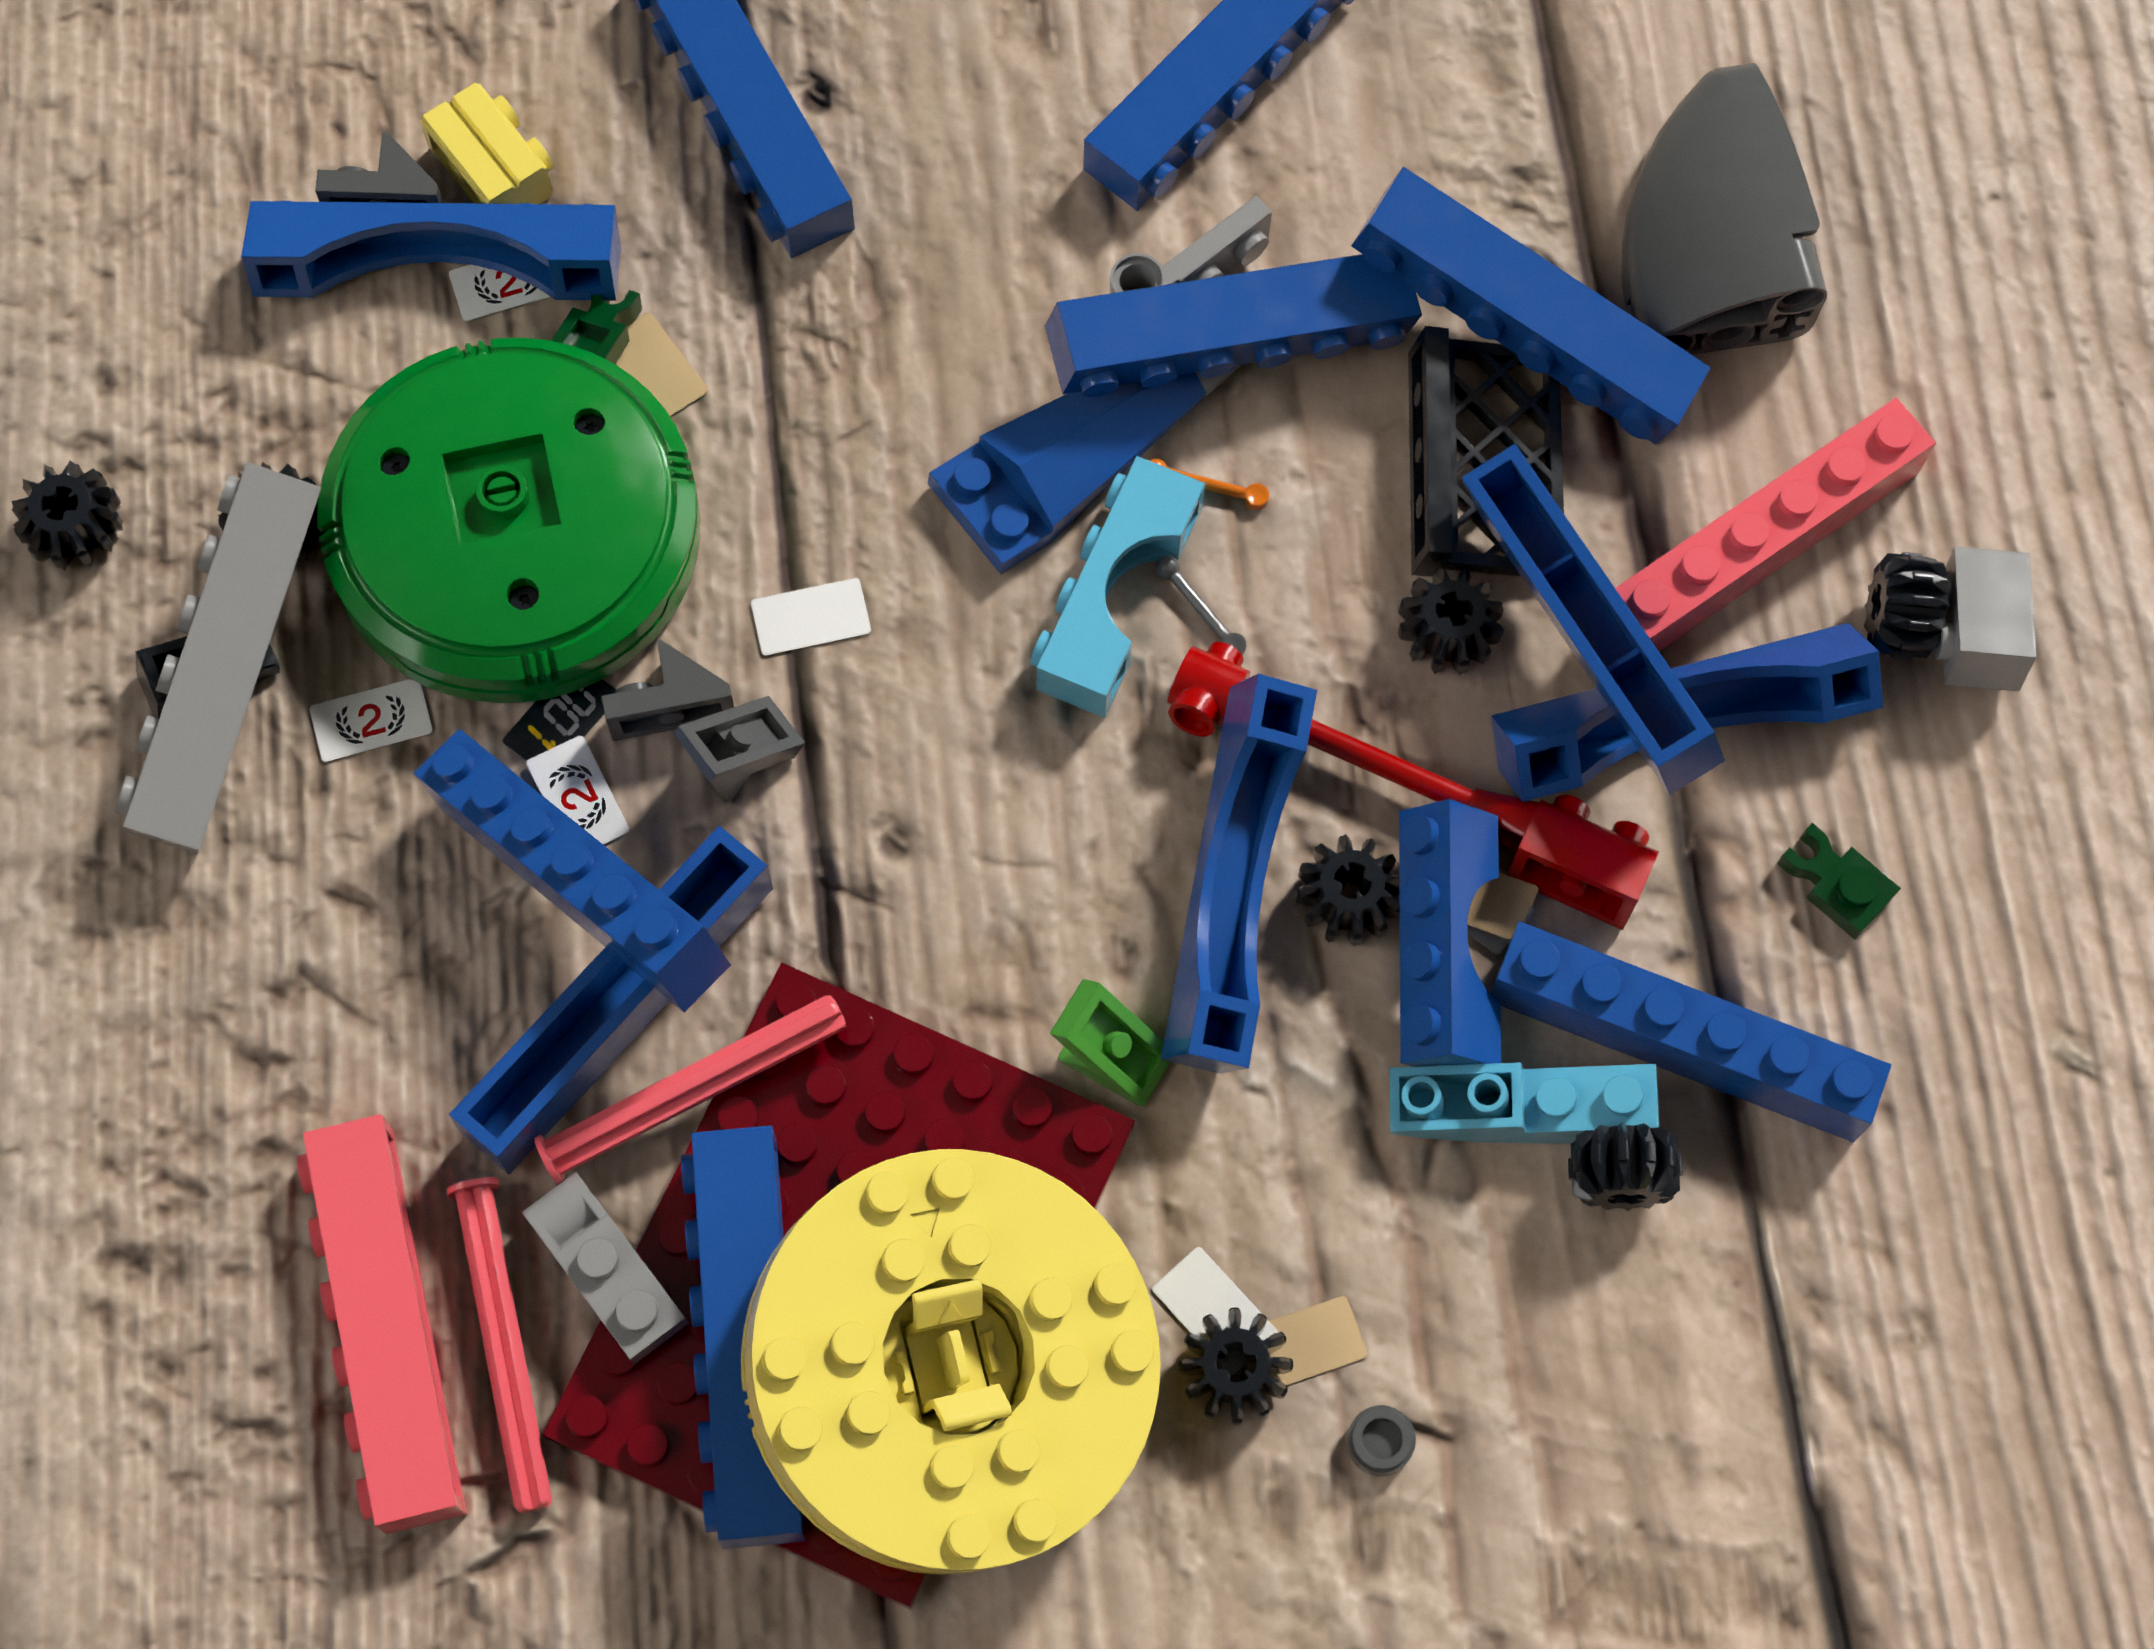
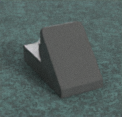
[315,131,443,203]
[602,640,735,741]
[674,696,805,803]

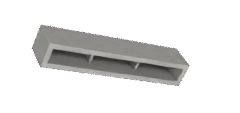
[114,462,321,854]

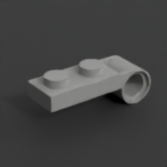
[1109,196,1272,294]
[522,1172,689,1365]

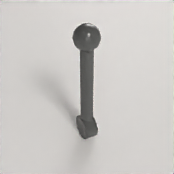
[1156,555,1246,656]

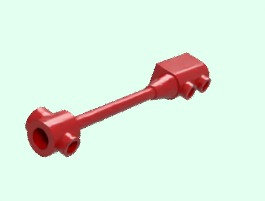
[1167,642,1659,930]

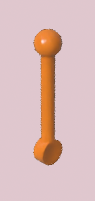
[1149,458,1269,510]

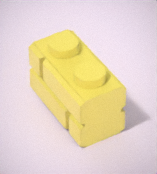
[420,83,554,204]

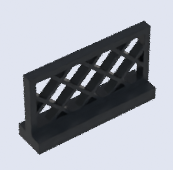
[1408,326,1564,577]

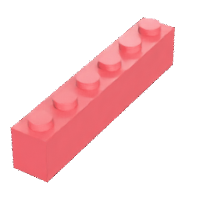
[1615,397,1936,651]
[297,1114,467,1534]

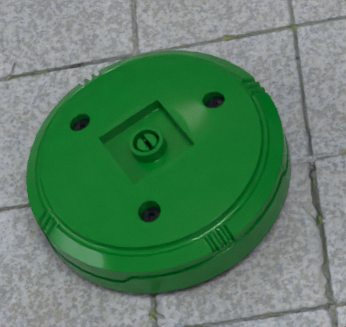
[317,338,700,703]

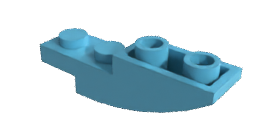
[1389,1062,1659,1144]

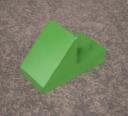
[1050,979,1170,1107]

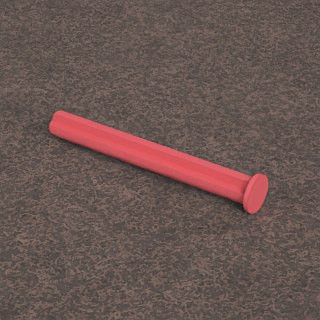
[534,996,846,1185]
[446,1177,552,1513]

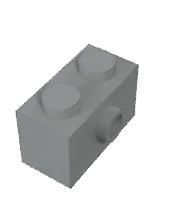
[1934,547,2037,691]

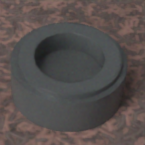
[1346,1405,1416,1476]

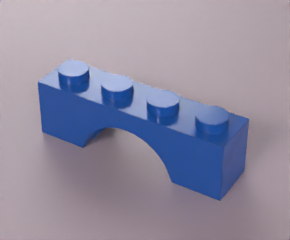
[1399,799,1501,1067]

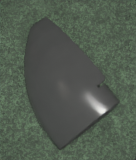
[1621,63,1827,355]

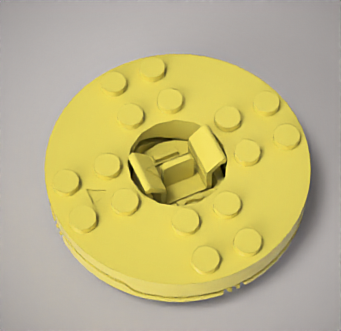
[741,1149,1161,1575]

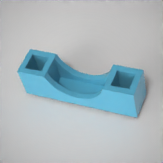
[1030,456,1205,718]

